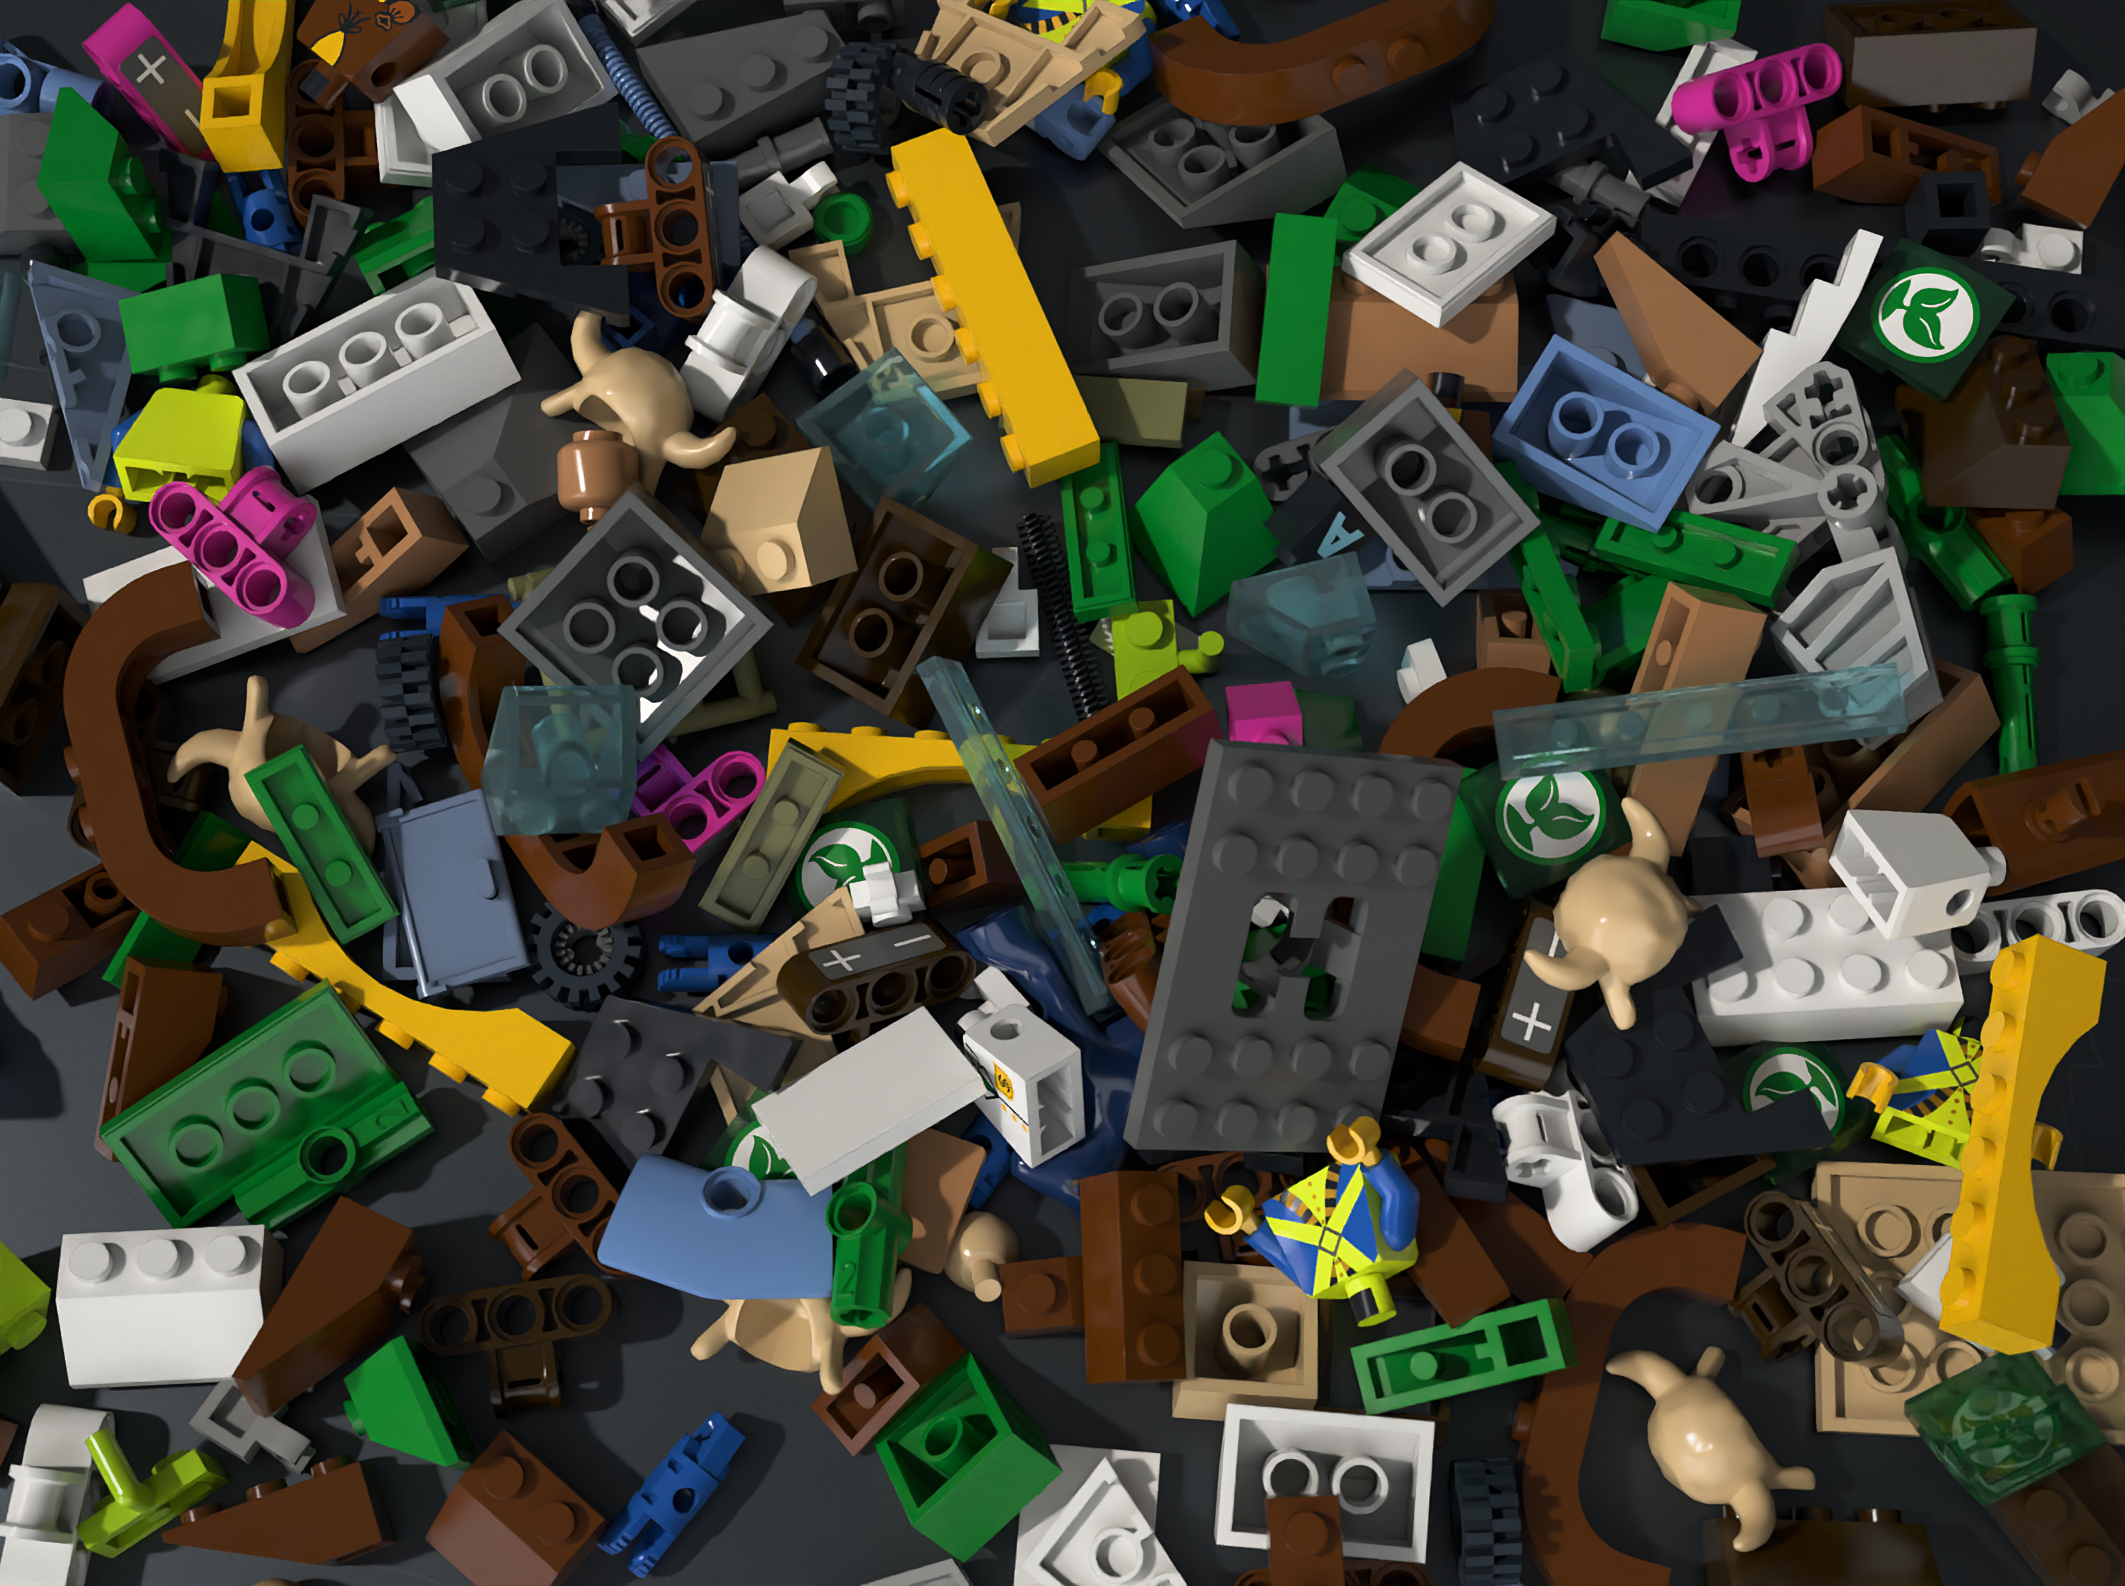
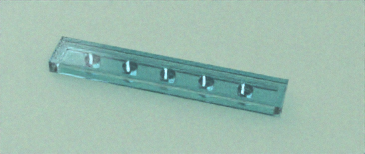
[916,655,1122,1016]
[1492,662,1909,781]

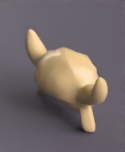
[541,311,737,496]
[167,675,397,857]
[1524,797,1703,1030]
[691,1254,912,1395]
[1605,1346,1816,1552]

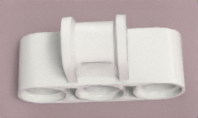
[679,245,818,427]
[1949,889,2125,976]
[1492,1056,1639,1252]
[0,1403,116,1586]

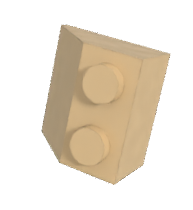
[700,445,858,596]
[1172,1261,1318,1421]

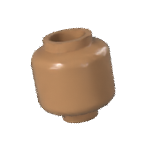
[557,430,639,525]

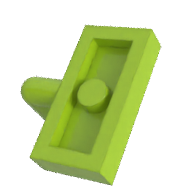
[1110,599,1224,701]
[75,1428,230,1559]

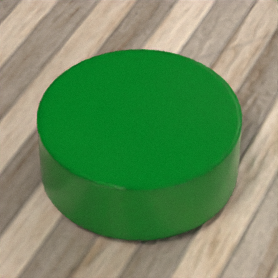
[812,192,874,256]

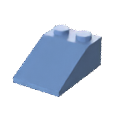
[1491,334,1721,534]

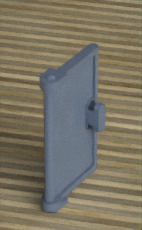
[374,788,531,1002]

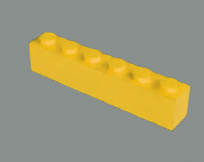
[885,127,1100,489]

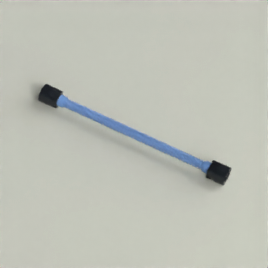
[564,0,857,395]

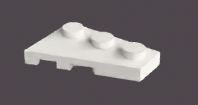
[1020,1457,1187,1586]

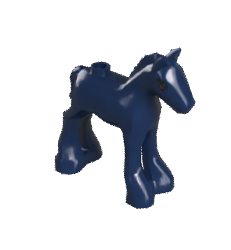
[955,818,1235,1222]

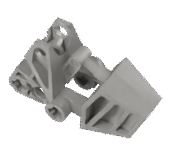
[1684,361,1944,751]

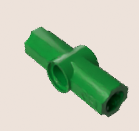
[1877,433,2013,612]
[231,1081,436,1234]
[825,1140,914,1330]

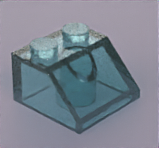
[797,347,973,515]
[1226,551,1377,679]
[480,685,637,836]

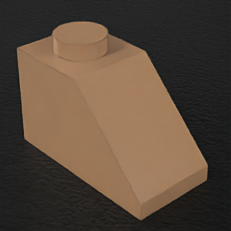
[1475,589,1551,675]

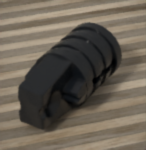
[887,52,989,135]

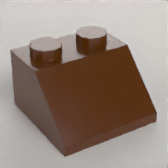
[424,1429,613,1586]

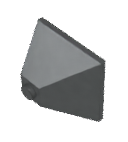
[1096,96,1348,229]
[400,322,605,566]
[497,480,774,762]

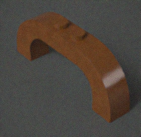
[1147,0,1498,126]
[63,560,298,947]
[438,594,695,930]
[1335,667,1562,1063]
[1511,1222,1747,1586]

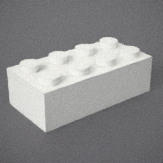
[231,266,522,495]
[1682,887,1964,1047]

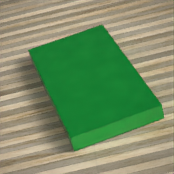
[99,978,401,1229]

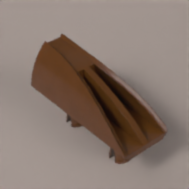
[1942,748,2125,896]

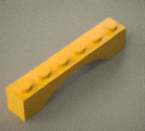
[199,0,295,173]
[766,722,1153,843]
[233,840,579,1119]
[1939,934,2107,1355]

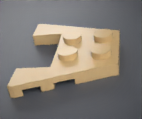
[901,0,1146,147]
[788,201,1022,413]
[692,885,940,1138]

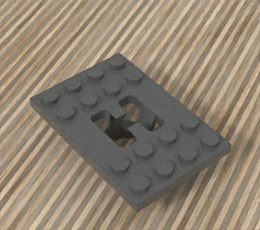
[1123,738,1464,1152]

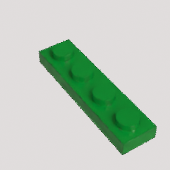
[1493,460,1602,693]

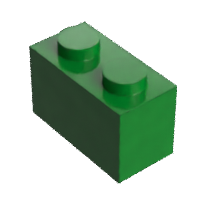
[118,273,271,385]

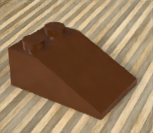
[232,1196,429,1418]

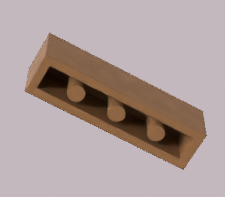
[1599,581,1767,857]

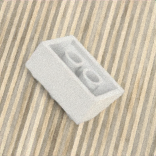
[392,0,619,151]
[56,1225,284,1389]
[1214,1403,1435,1563]

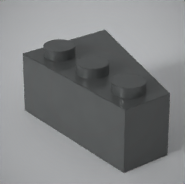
[635,10,845,162]

